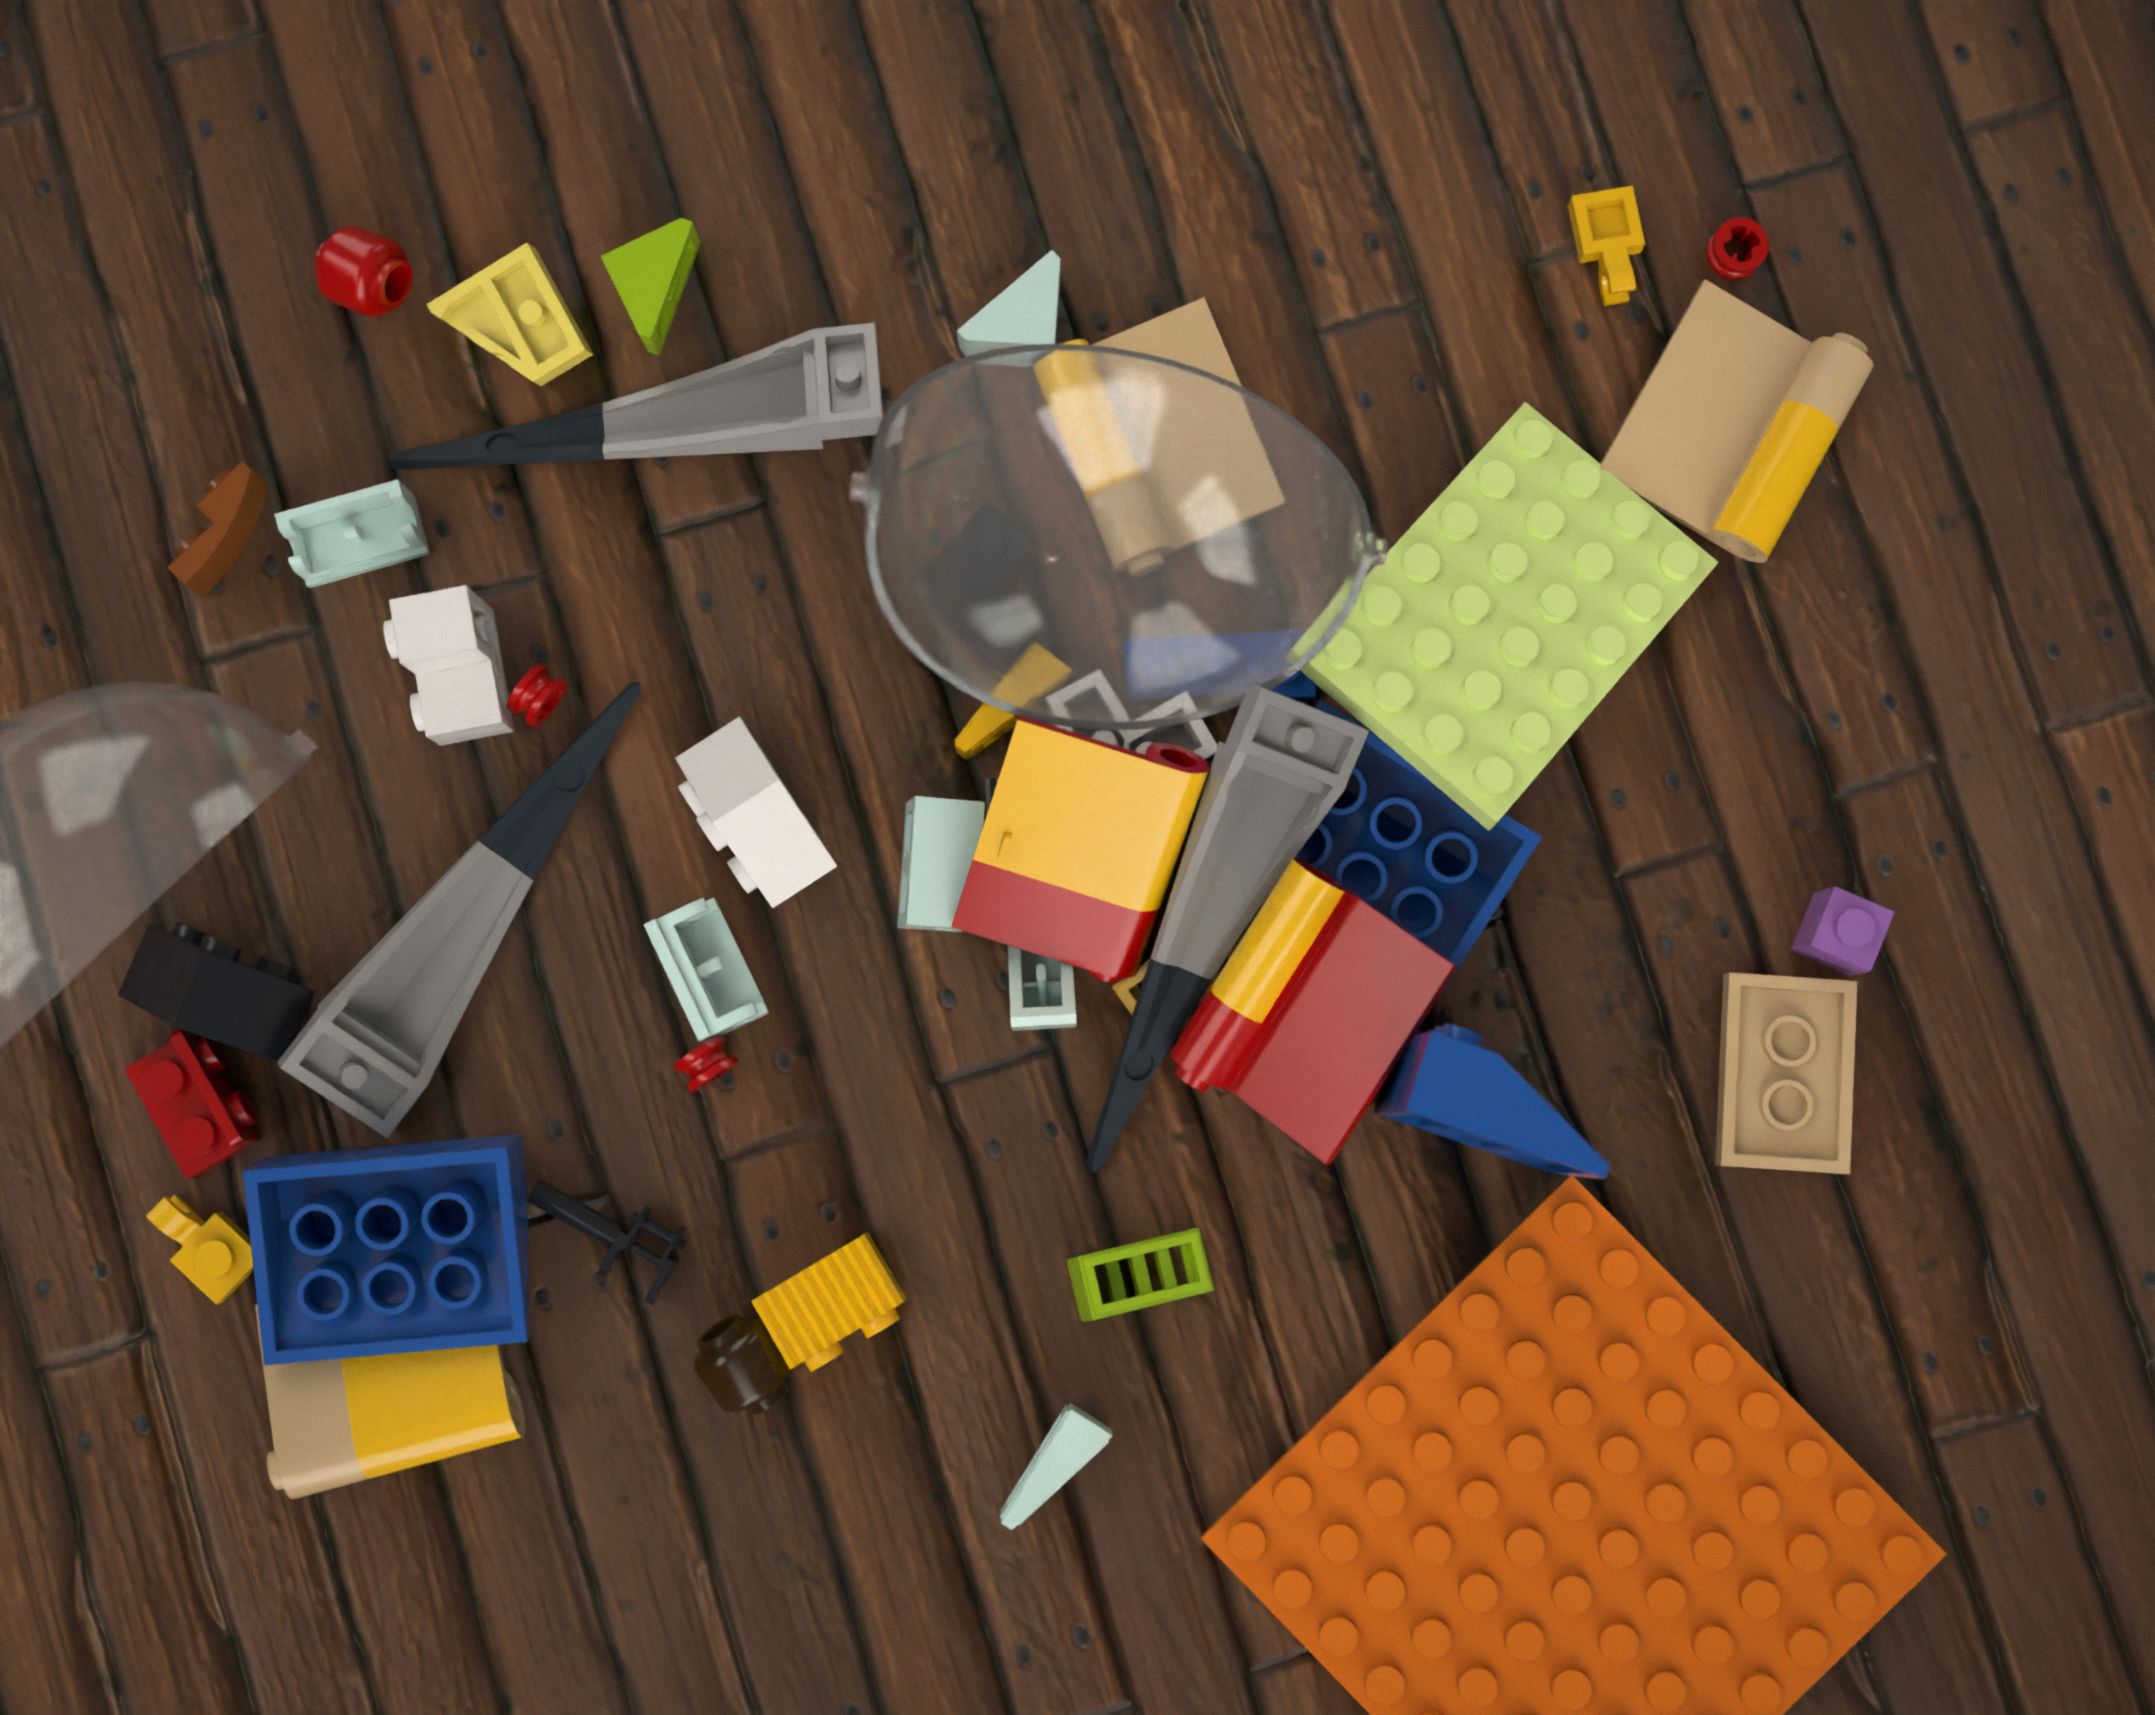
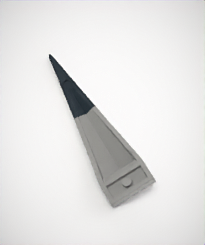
[387,322,885,470]
[278,682,640,1138]
[1086,682,1369,1173]

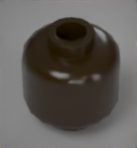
[693,1313,790,1415]

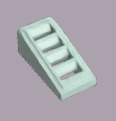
[1000,1403,1113,1530]

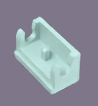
[274,479,430,588]
[897,796,985,932]
[643,898,770,1043]

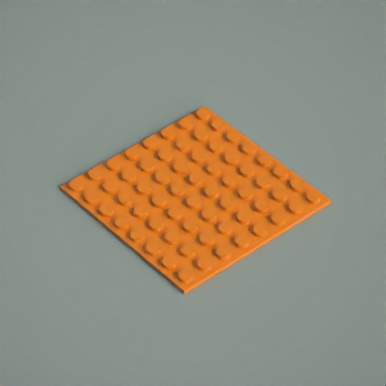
[1200,1176,1947,1715]

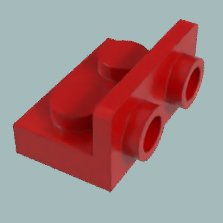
[124,1028,261,1180]

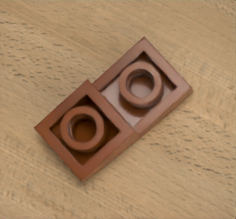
[167,461,269,597]

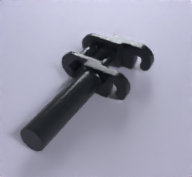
[527,1179,687,1305]

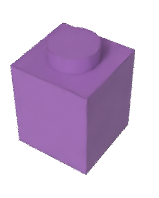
[1790,886,1895,976]

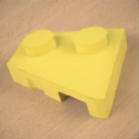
[426,243,594,386]

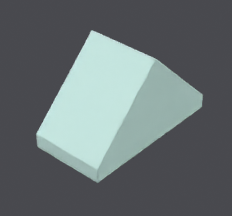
[957,250,1061,362]
[1008,945,1077,1031]

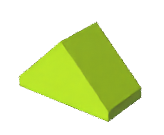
[600,218,701,356]

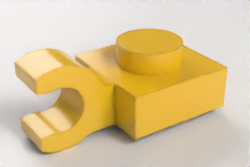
[1567,185,1645,306]
[146,1195,254,1305]

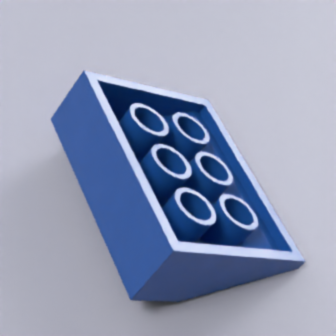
[1268,699,1542,1002]
[1375,1024,1610,1179]
[243,1134,529,1365]

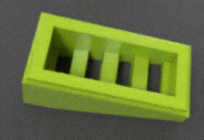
[1067,1227,1214,1322]

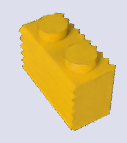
[751,1233,907,1372]

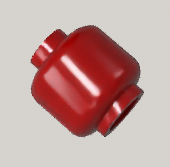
[314,225,413,318]

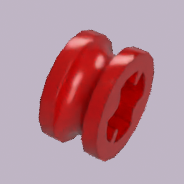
[1706,217,1769,281]
[506,663,568,728]
[673,1035,739,1093]

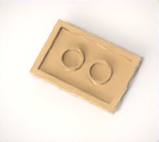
[1715,972,1857,1174]

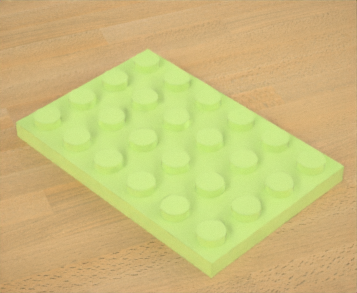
[1290,402,1719,831]

